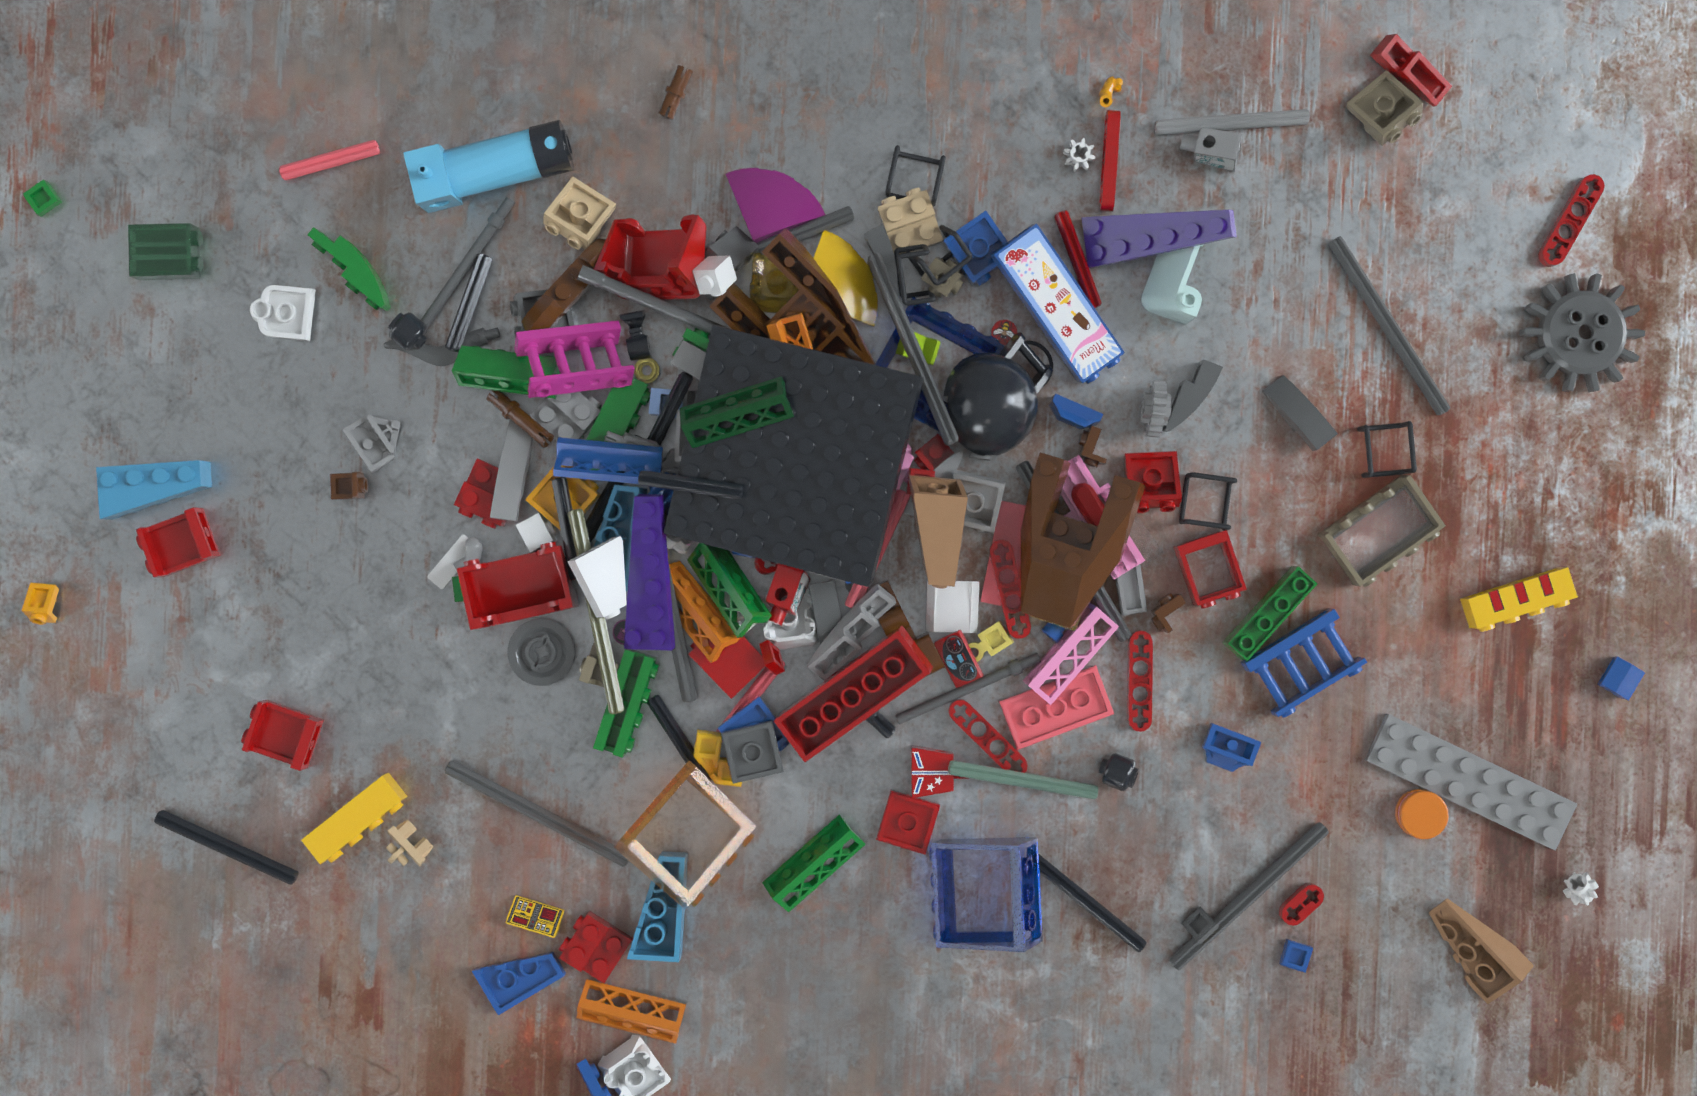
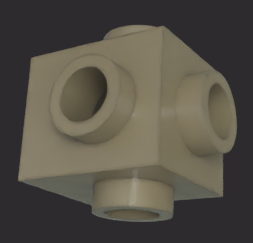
[921,257,964,298]

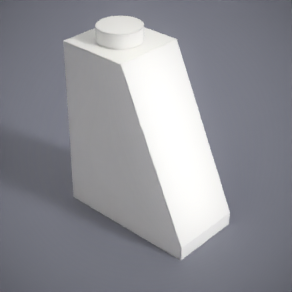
[568,536,626,619]

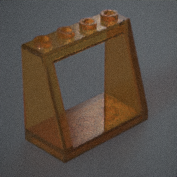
[614,761,756,909]

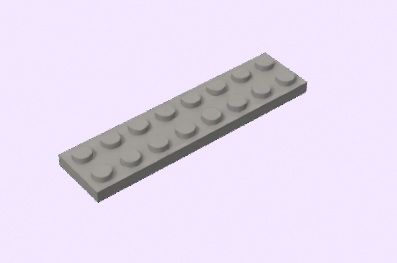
[1365,713,1577,851]

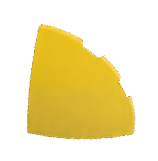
[814,230,878,327]

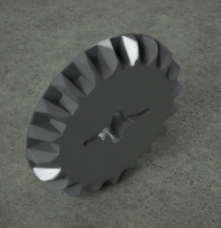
[508,619,575,686]

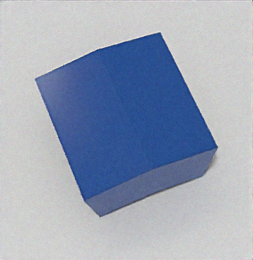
[1597,656,1645,701]

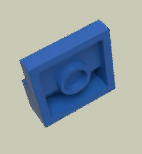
[943,211,1008,286]
[718,696,789,752]

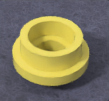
[634,358,660,383]

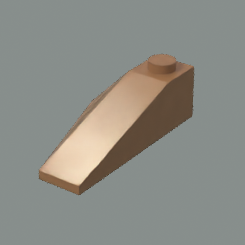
[1429,898,1534,1004]

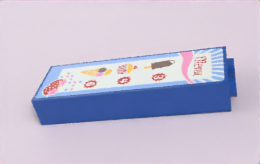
[990,223,1125,384]

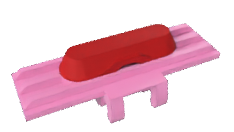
[1061,455,1145,580]

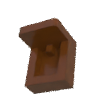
[1078,426,1107,468]
[330,472,368,500]
[1151,593,1186,633]

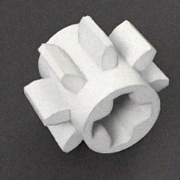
[1063,138,1096,172]
[1563,872,1599,905]

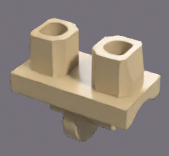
[386,819,433,867]

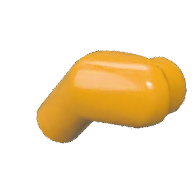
[1099,76,1123,107]

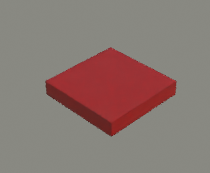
[876,789,940,855]

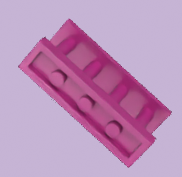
[514,320,635,398]

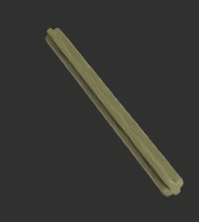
[568,509,624,714]

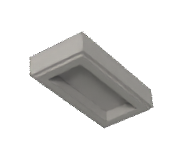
[1115,564,1147,616]

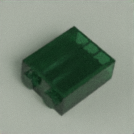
[128,223,203,280]

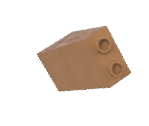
[909,475,968,589]

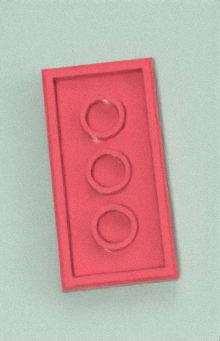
[980,501,1026,609]
[999,665,1114,750]

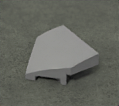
[342,415,401,474]

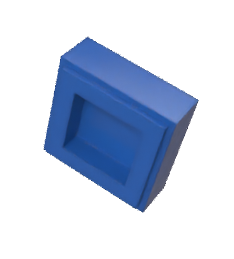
[1279,939,1313,973]

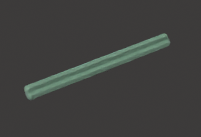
[948,760,1098,799]

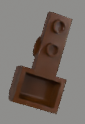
[866,580,945,678]

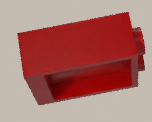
[1173,530,1247,609]

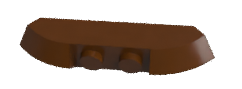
[521,238,606,331]

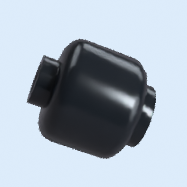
[388,312,428,351]
[1099,753,1139,791]

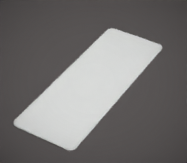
[427,534,468,589]

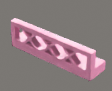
[1022,603,1119,705]

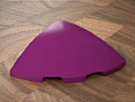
[725,168,825,243]

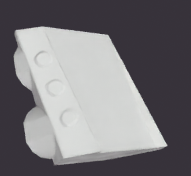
[926,581,979,633]
[760,588,818,650]
[597,1035,671,1096]

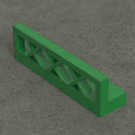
[687,543,772,638]
[762,814,866,912]

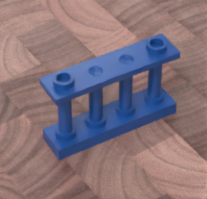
[1240,608,1367,718]

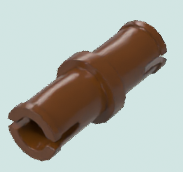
[658,65,693,120]

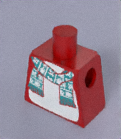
[765,563,811,626]

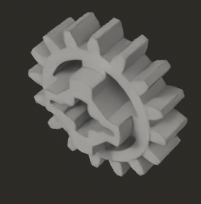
[1140,380,1172,438]

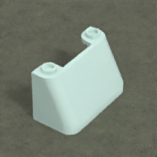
[1141,244,1204,325]

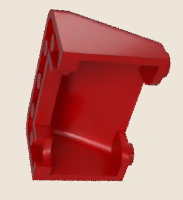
[594,214,706,300]
[457,542,579,630]

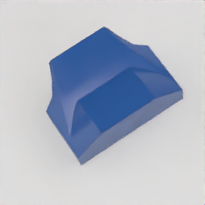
[1049,394,1103,430]
[1202,723,1261,772]

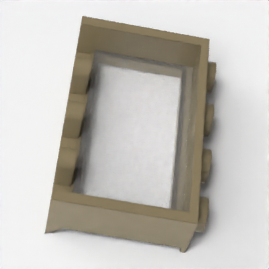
[1317,475,1446,587]

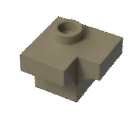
[579,642,620,687]

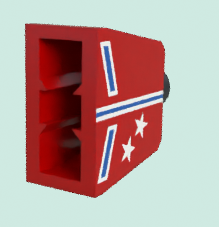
[911,746,969,798]

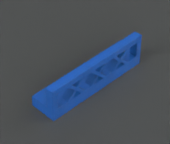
[553,437,663,484]

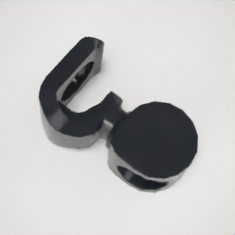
[619,310,652,361]

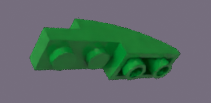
[307,227,391,311]

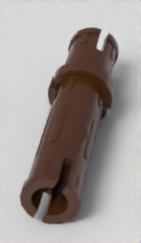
[486,390,554,448]

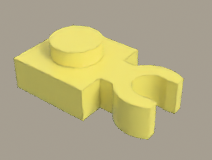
[968,621,1014,662]

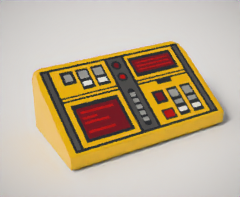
[505,895,565,938]

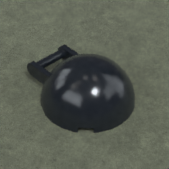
[943,332,1053,456]

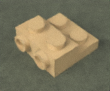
[543,177,616,250]
[878,188,943,254]

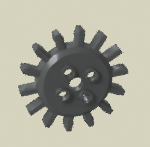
[1519,273,1645,393]

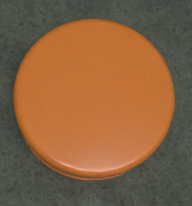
[1395,789,1449,839]

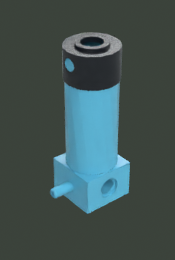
[403,120,574,213]

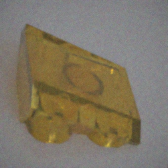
[749,253,799,313]

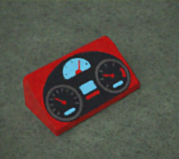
[934,629,984,688]

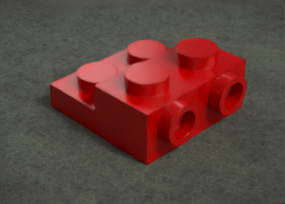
[1124,451,1182,513]
[454,458,507,529]
[559,911,633,983]

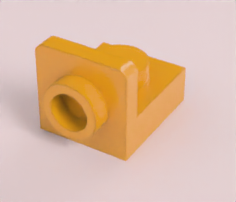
[21,583,59,625]

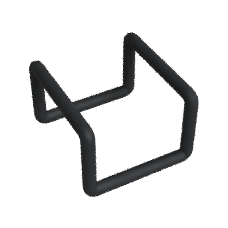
[885,145,946,207]
[906,225,972,285]
[894,244,936,306]
[1357,421,1417,478]
[1179,472,1237,530]

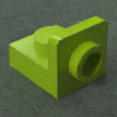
[895,332,940,365]

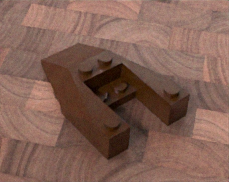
[709,228,875,365]
[1021,452,1145,629]

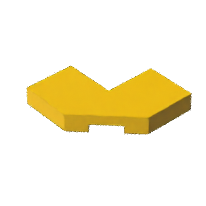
[693,729,742,787]

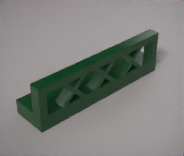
[680,377,794,448]

